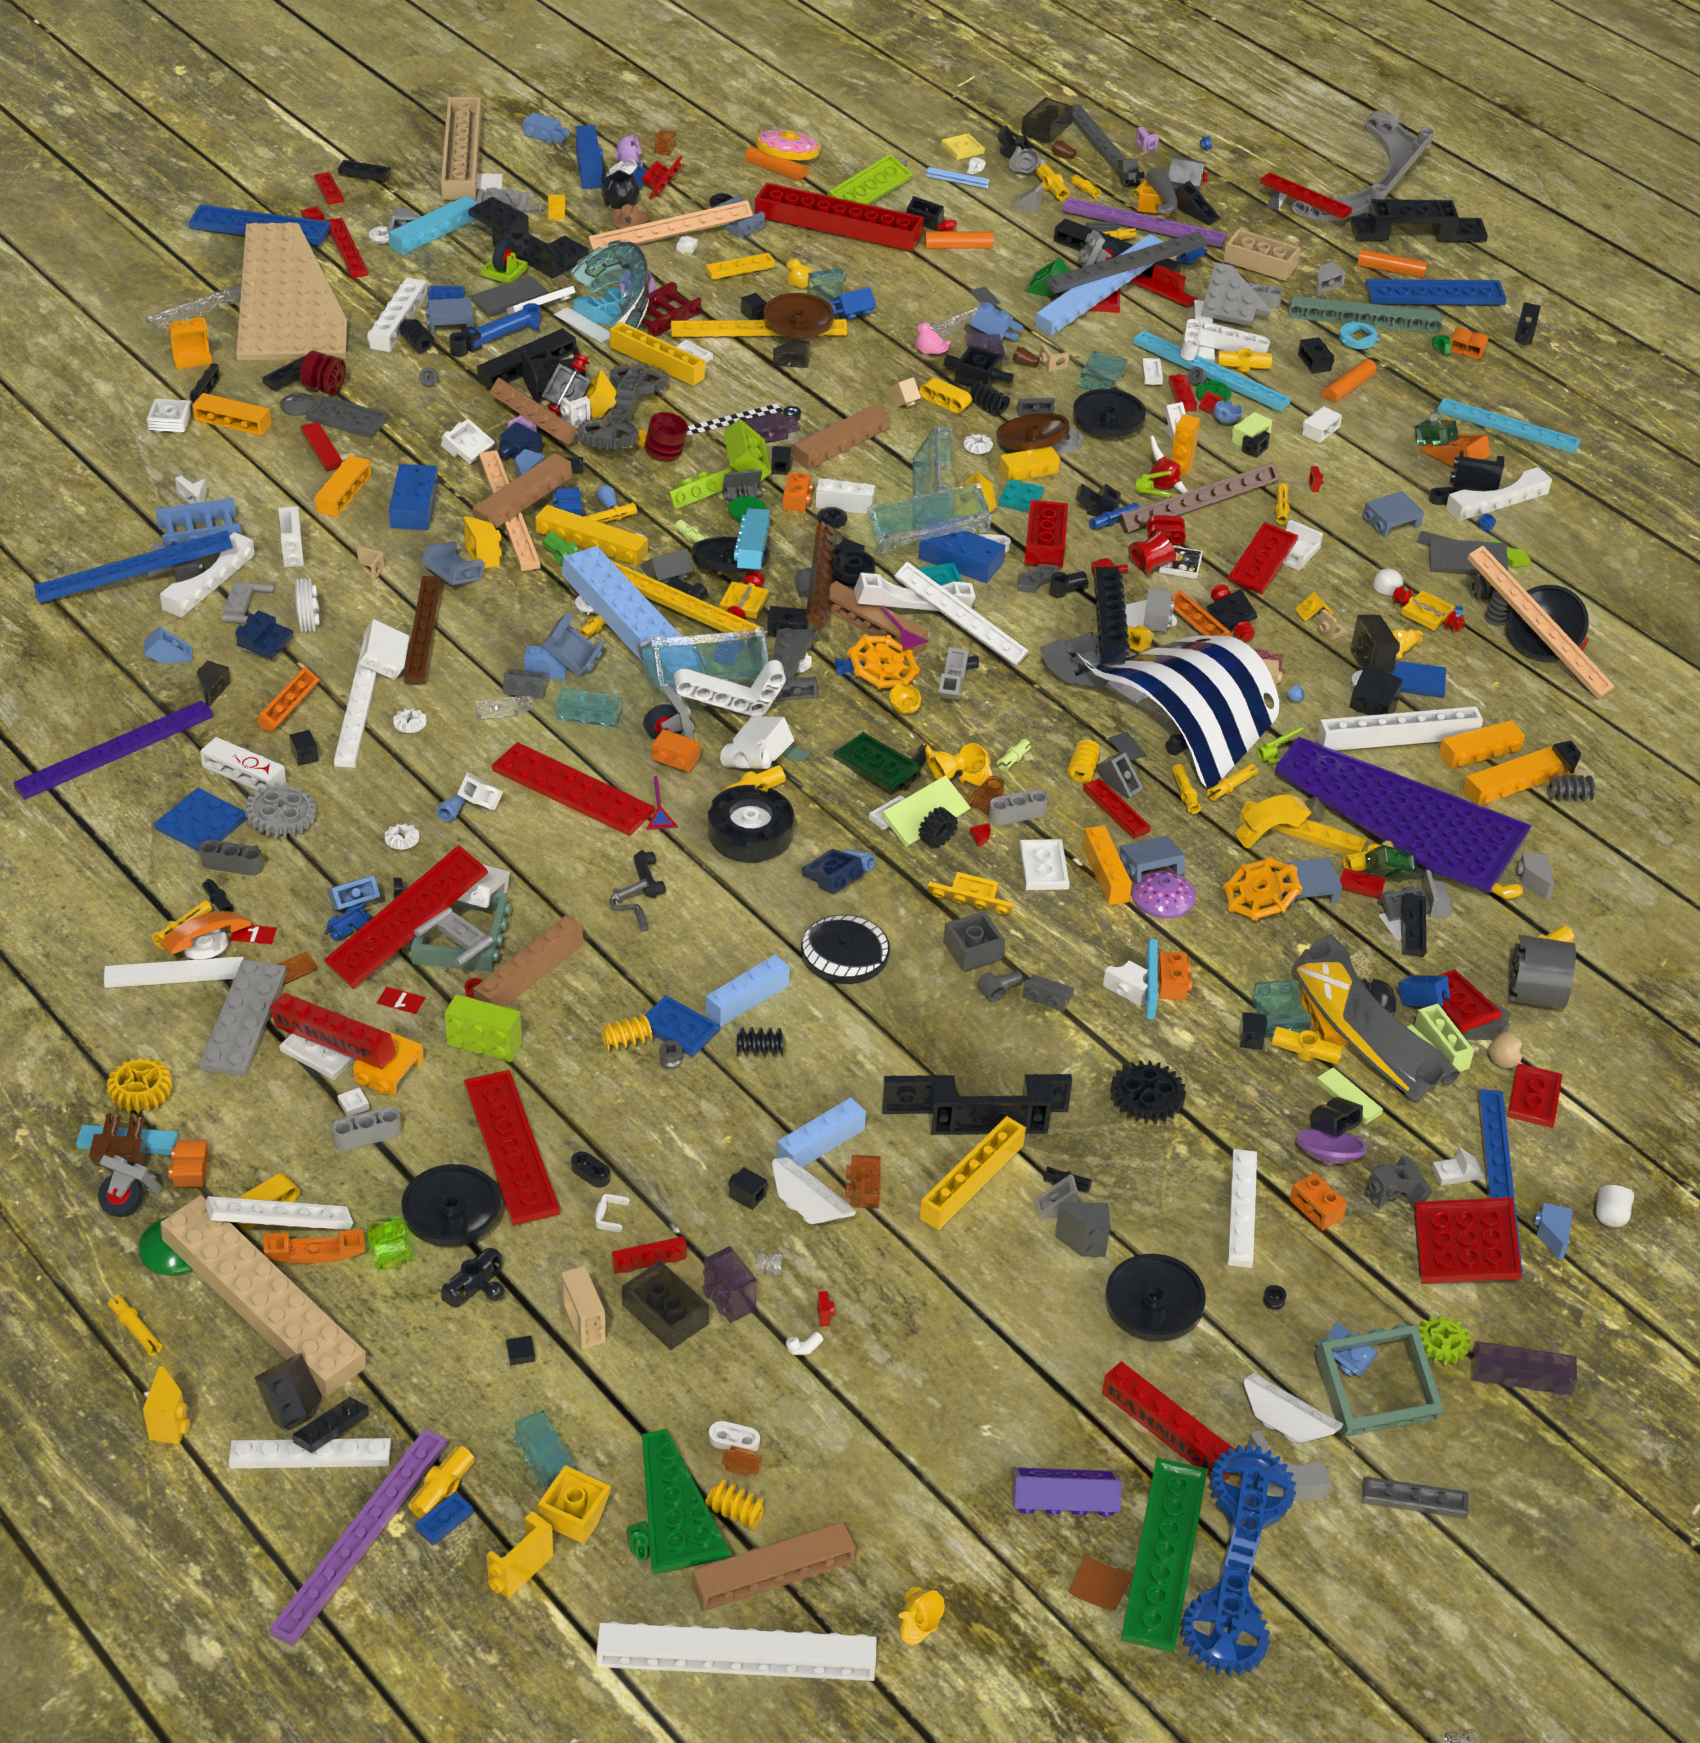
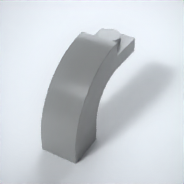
[938,647,969,700]
[1246,1430,1332,1501]

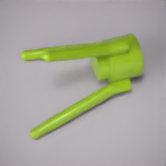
[1136,471,1177,498]
[1256,727,1304,765]

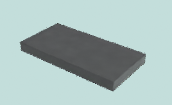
[471,275,549,317]
[306,396,389,438]
[1429,538,1508,574]

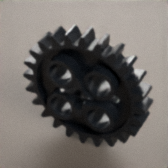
[1110,1060,1186,1124]

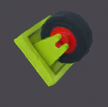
[480,239,528,284]

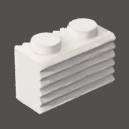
[1302,406,1342,444]

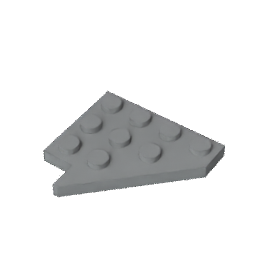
[1201,262,1271,326]

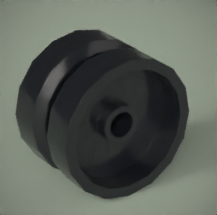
[832,550,875,590]

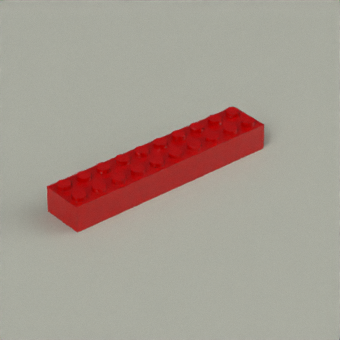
[754,182,924,251]

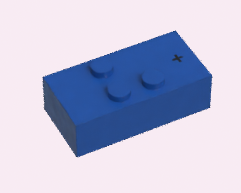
[575,125,603,189]
[389,464,438,530]
[918,520,1006,584]

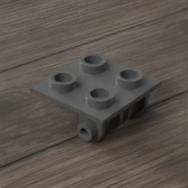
[722,469,762,501]

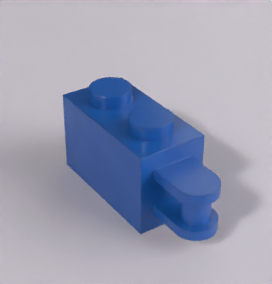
[829,287,877,320]

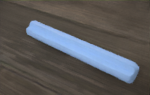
[926,167,989,189]

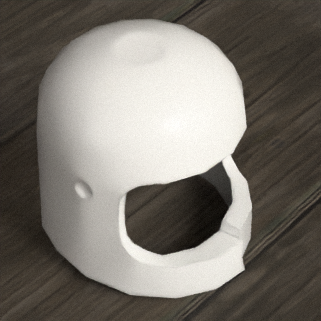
[1596,1185,1634,1228]

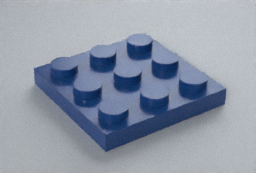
[154,788,247,852]

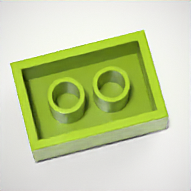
[723,419,772,482]
[445,994,522,1062]

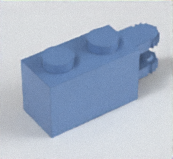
[523,112,570,144]
[970,302,1023,341]

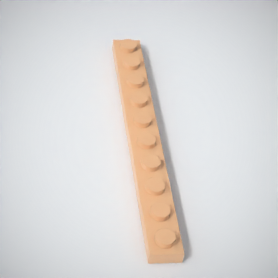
[588,200,753,254]
[479,450,540,571]
[1467,546,1614,699]

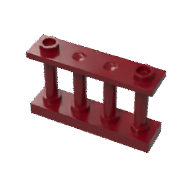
[621,281,701,337]

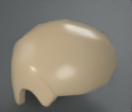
[1488,1032,1523,1069]

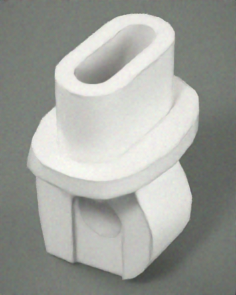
[967,157,986,175]

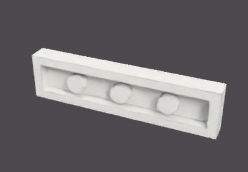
[507,286,575,315]

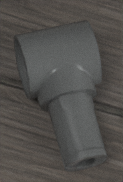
[977,971,1023,1002]

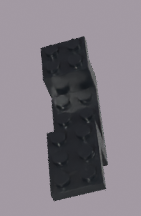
[468,197,589,279]
[1351,199,1488,242]
[882,1074,1072,1135]

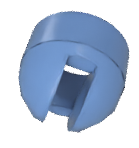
[1287,685,1305,703]

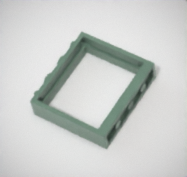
[411,892,512,972]
[1315,1324,1444,1438]

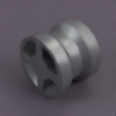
[659,1040,682,1070]

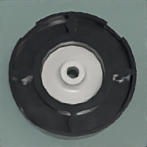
[708,785,794,863]

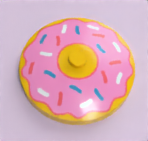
[756,129,821,160]

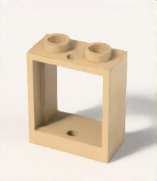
[561,1266,606,1349]

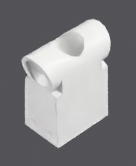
[720,716,794,769]

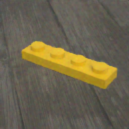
[705,253,775,280]

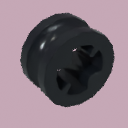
[1263,1285,1287,1310]

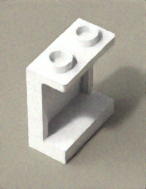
[278,506,304,567]
[1283,520,1323,571]
[359,619,409,680]
[458,864,510,908]

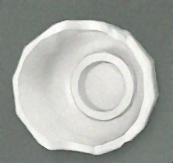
[1372,568,1403,596]

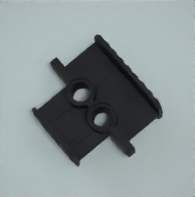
[521,347,586,403]

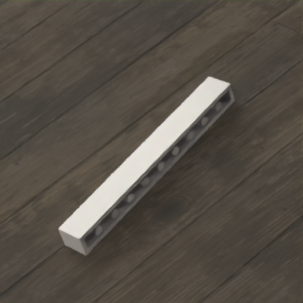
[597,1622,876,1681]

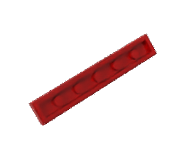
[1260,172,1352,219]
[325,217,368,279]

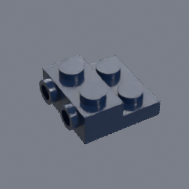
[235,610,294,660]
[801,849,864,893]

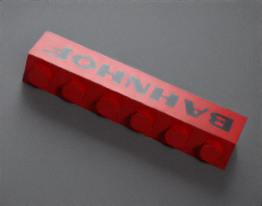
[270,993,396,1069]
[1102,1361,1235,1481]

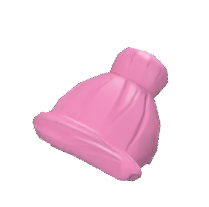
[915,322,951,355]

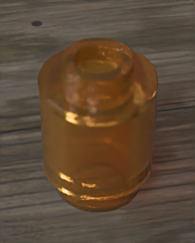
[722,1445,762,1477]

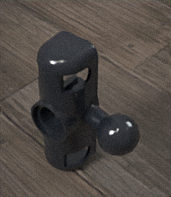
[441,1247,505,1308]

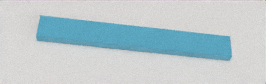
[1437,398,1581,454]

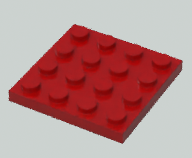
[1415,1197,1522,1284]

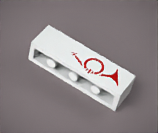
[200,737,286,791]

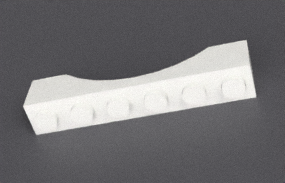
[1446,467,1552,521]
[160,532,255,617]
[854,573,976,611]

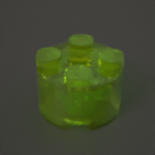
[366,1215,412,1271]

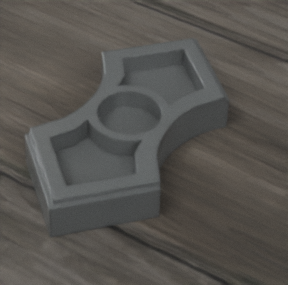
[1017,564,1058,593]

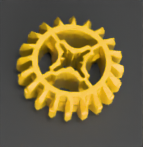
[107,1057,173,1114]

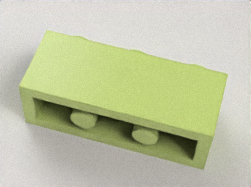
[1414,1004,1474,1072]

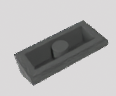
[1016,398,1055,416]

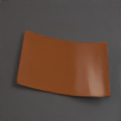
[1068,1556,1133,1611]

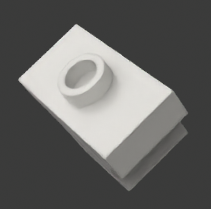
[457,773,503,810]
[1103,961,1148,1006]

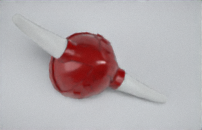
[1150,436,1188,494]

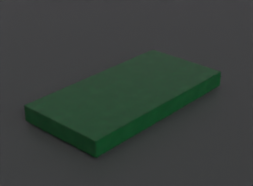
[833,732,920,791]

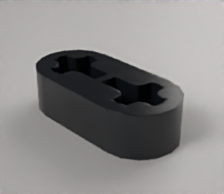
[1428,487,1463,505]
[571,1151,610,1188]

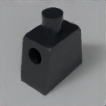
[1515,302,1541,345]

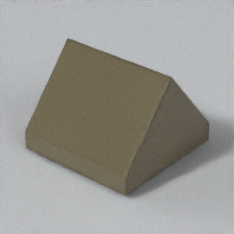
[1305,797,1326,822]

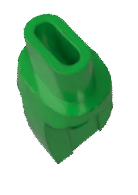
[1432,335,1451,354]
[626,1521,650,1561]

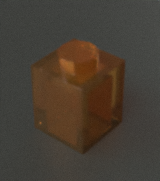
[654,129,676,156]

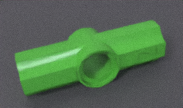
[542,532,579,565]

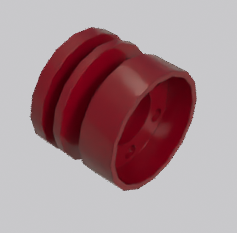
[300,350,346,396]
[644,412,688,461]

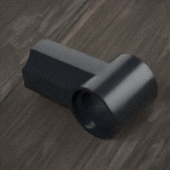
[1049,571,1089,598]
[667,577,708,600]

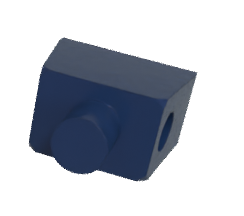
[497,422,543,460]

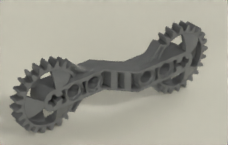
[578,363,669,450]

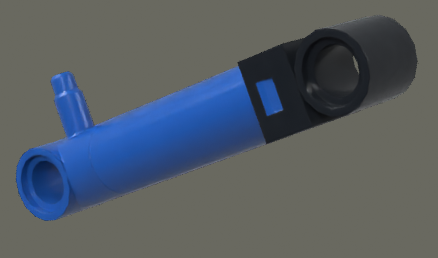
[449,303,541,357]

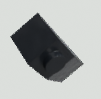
[1175,180,1221,226]

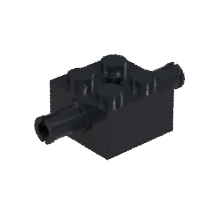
[944,345,1014,387]

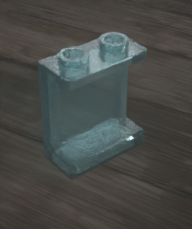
[807,268,846,310]
[1079,351,1128,390]
[1252,980,1312,1037]

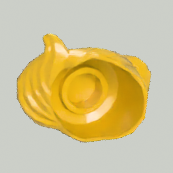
[786,258,823,289]
[1383,629,1423,661]
[960,743,992,787]
[925,745,966,780]
[898,1586,945,1646]

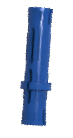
[1089,503,1140,530]

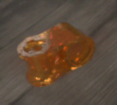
[969,776,1004,815]

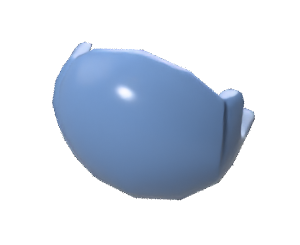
[1213,401,1243,425]

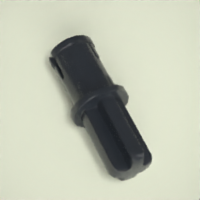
[202,879,234,912]
[1043,1166,1092,1192]

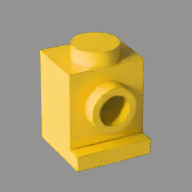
[1127,625,1154,652]

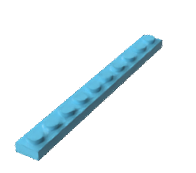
[1133,330,1291,412]

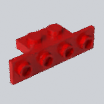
[641,155,683,200]
[1131,264,1198,307]

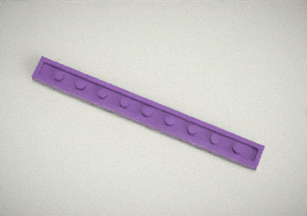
[1062,197,1227,247]
[269,1429,447,1647]

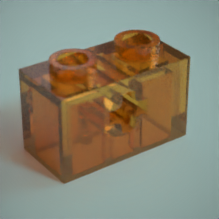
[845,1155,881,1209]

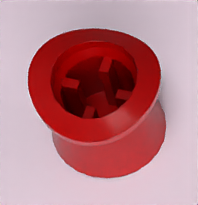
[1128,530,1176,576]

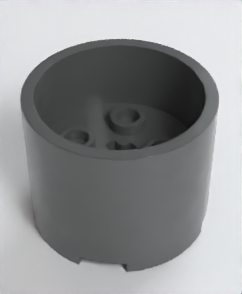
[1508,935,1576,1009]

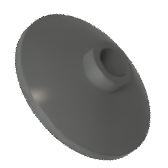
[280,393,317,416]

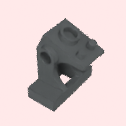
[1365,1156,1433,1210]

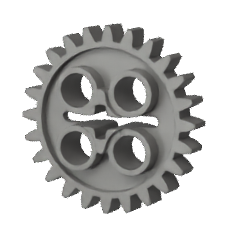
[245,783,316,838]

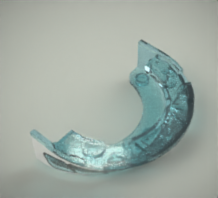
[570,240,649,329]

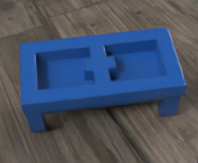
[1398,975,1450,1007]

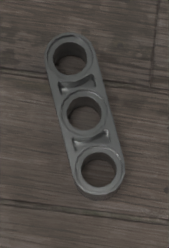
[199,840,263,875]

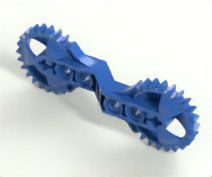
[1181,1444,1296,1677]

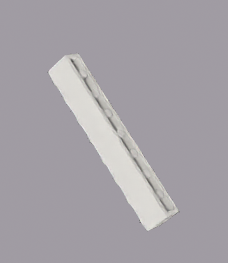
[1317,706,1483,750]

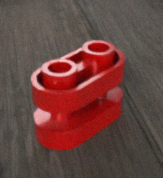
[1147,515,1186,545]

